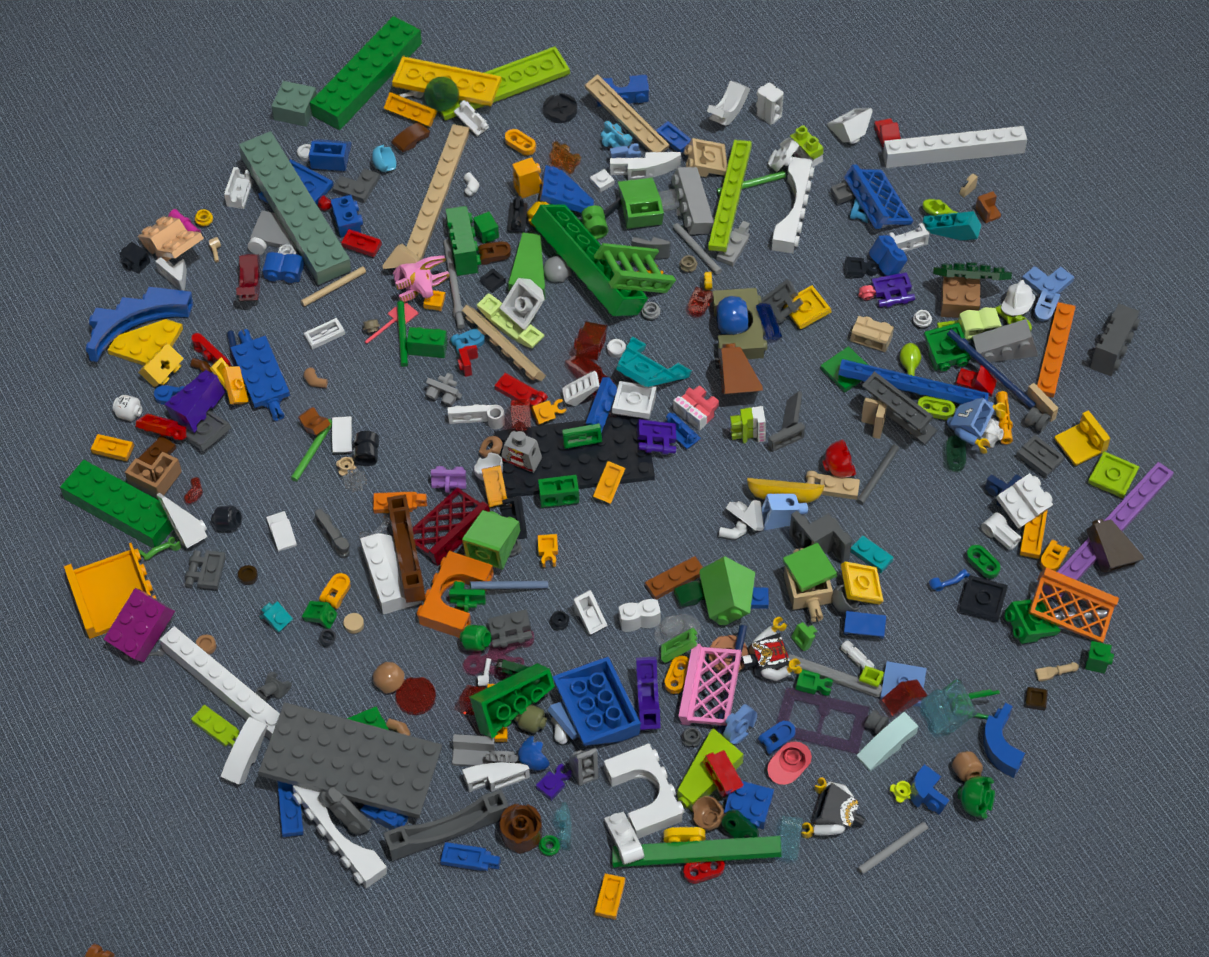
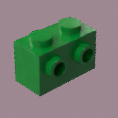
[407,327,448,358]

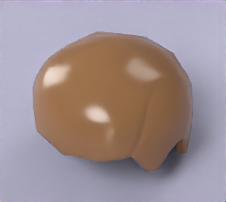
[372,662,405,694]
[692,796,724,830]

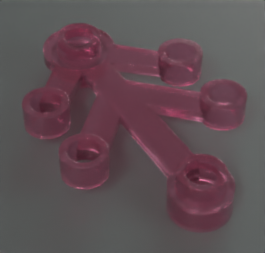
[463,630,535,680]

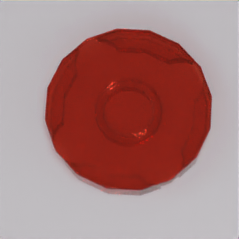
[396,677,436,715]

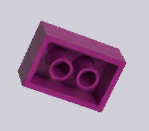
[104,588,175,662]

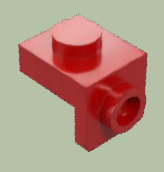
[457,345,478,377]

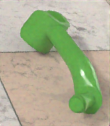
[139,537,181,560]

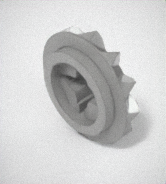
[486,751,518,762]

